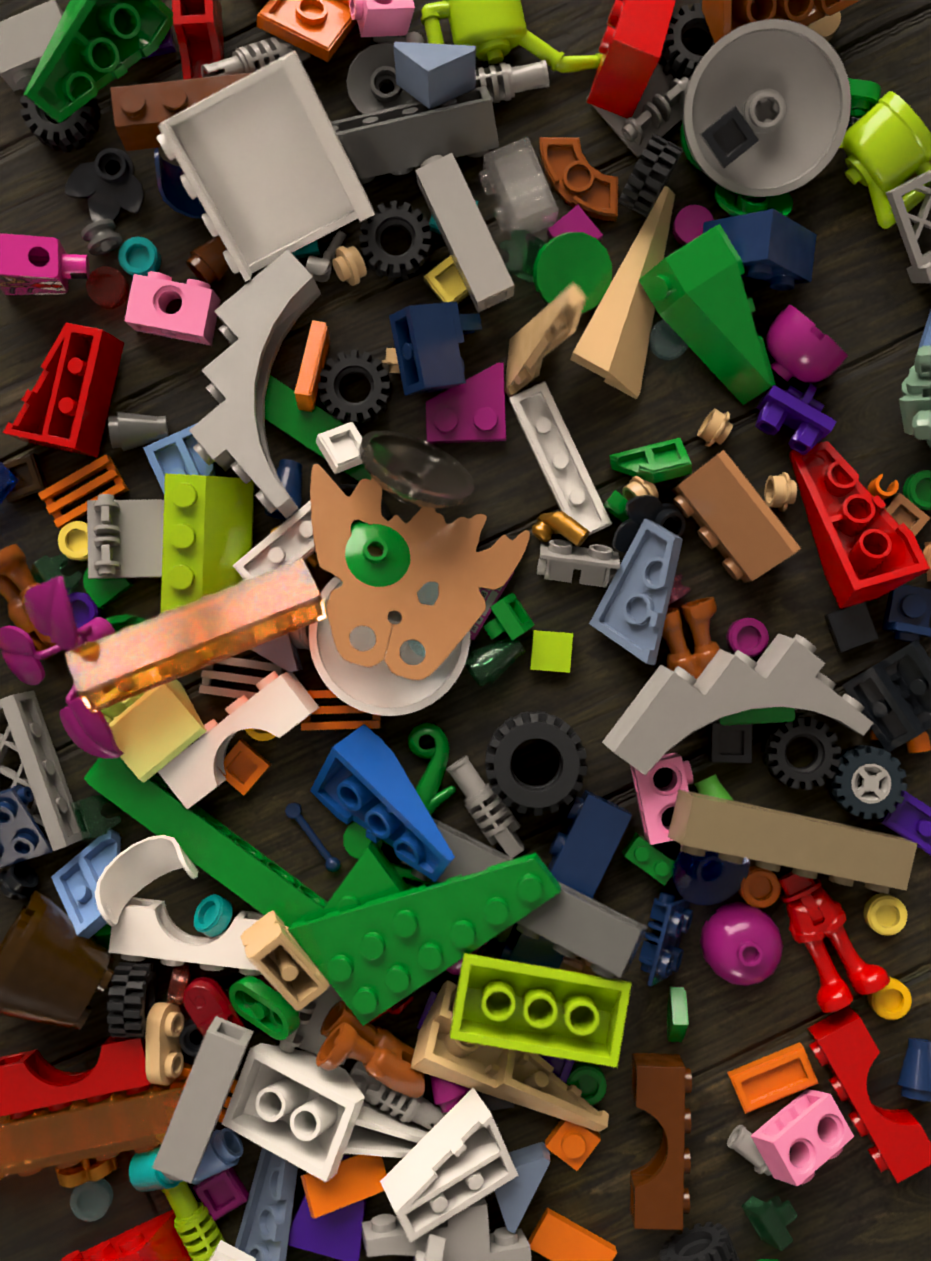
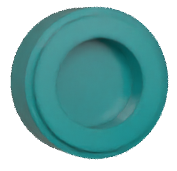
[118,237,161,277]
[194,894,233,937]

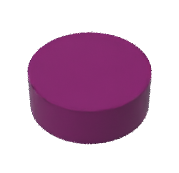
[673,205,714,246]
[726,618,769,657]

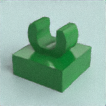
[483,593,535,640]

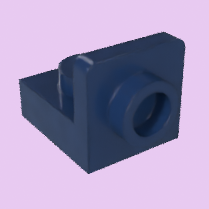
[882,584,931,643]

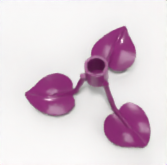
[0,576,124,759]

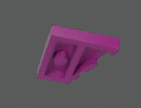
[426,363,506,444]

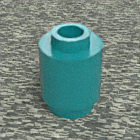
[129,1146,183,1192]

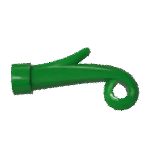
[382,723,456,848]

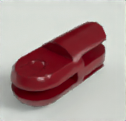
[183,977,246,1037]

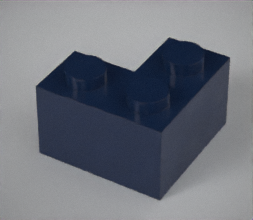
[703,209,817,291]

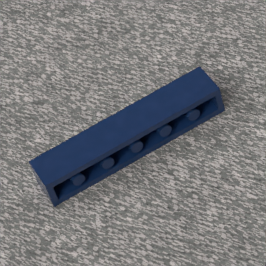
[497,790,632,969]

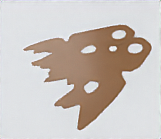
[310,464,530,680]

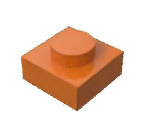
[545,1119,601,1171]

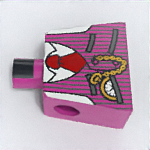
[0,233,90,295]

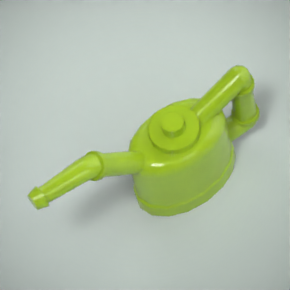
[421,0,603,73]
[839,91,931,229]

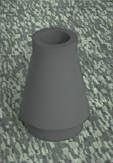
[108,412,169,451]

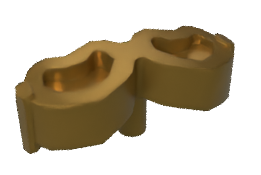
[55,1151,118,1188]

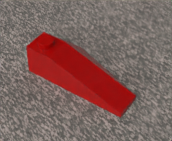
[789,441,930,609]

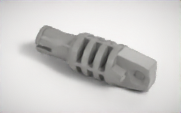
[201,37,311,78]
[476,60,549,103]
[446,755,524,858]
[349,1061,448,1131]

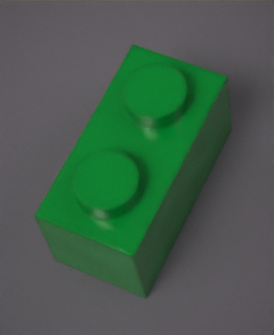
[622,833,679,886]

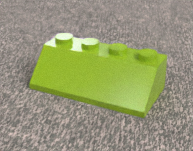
[160,473,255,639]
[450,953,631,1068]

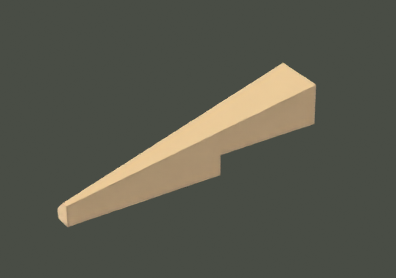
[570,186,675,399]
[504,283,586,398]
[410,980,609,1132]

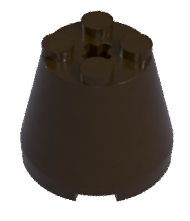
[0,891,115,1030]

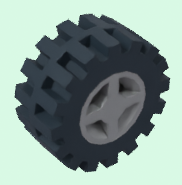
[827,745,907,819]

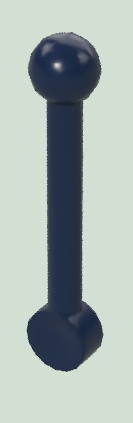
[285,802,341,872]

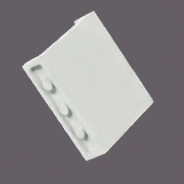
[158,50,375,282]

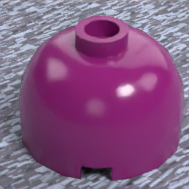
[766,304,848,383]
[700,902,783,986]

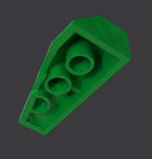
[639,224,776,405]

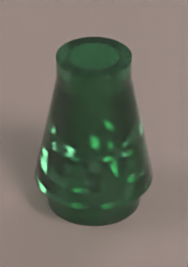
[465,636,525,687]

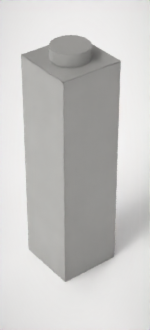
[415,153,514,313]
[152,1016,254,1184]

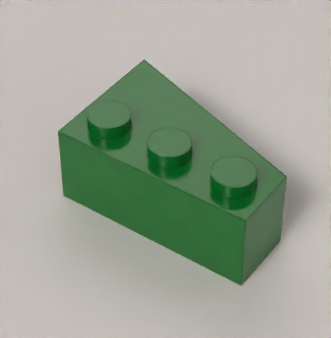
[322,841,410,915]

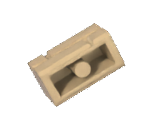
[240,911,329,1011]

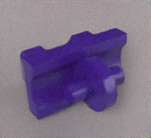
[755,383,837,455]

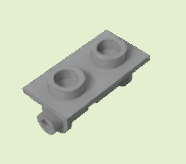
[537,539,620,588]

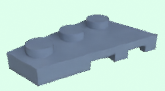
[589,519,683,665]

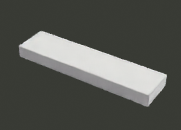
[509,381,612,536]

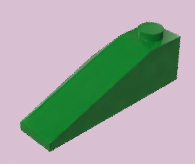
[23,0,173,123]

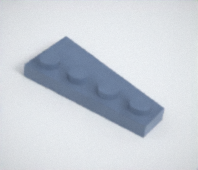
[235,1147,298,1261]

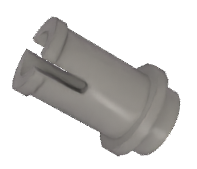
[727,1125,771,1176]

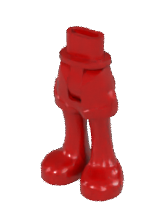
[778,871,890,1013]

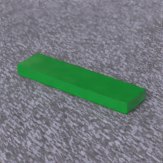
[265,375,393,482]

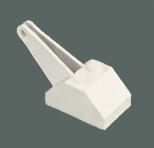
[222,1043,429,1182]

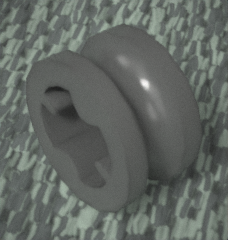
[81,219,123,255]

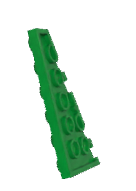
[288,853,561,1026]

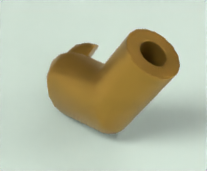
[532,511,590,547]

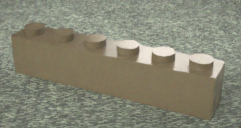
[668,789,918,894]

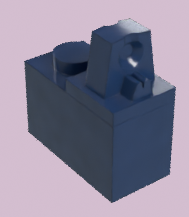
[389,302,482,396]

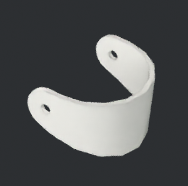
[95,835,198,926]

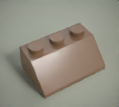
[672,450,801,583]

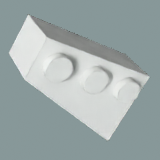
[380,1088,518,1243]

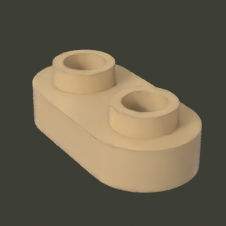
[145,1002,184,1085]

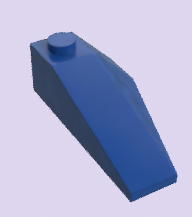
[310,724,455,882]

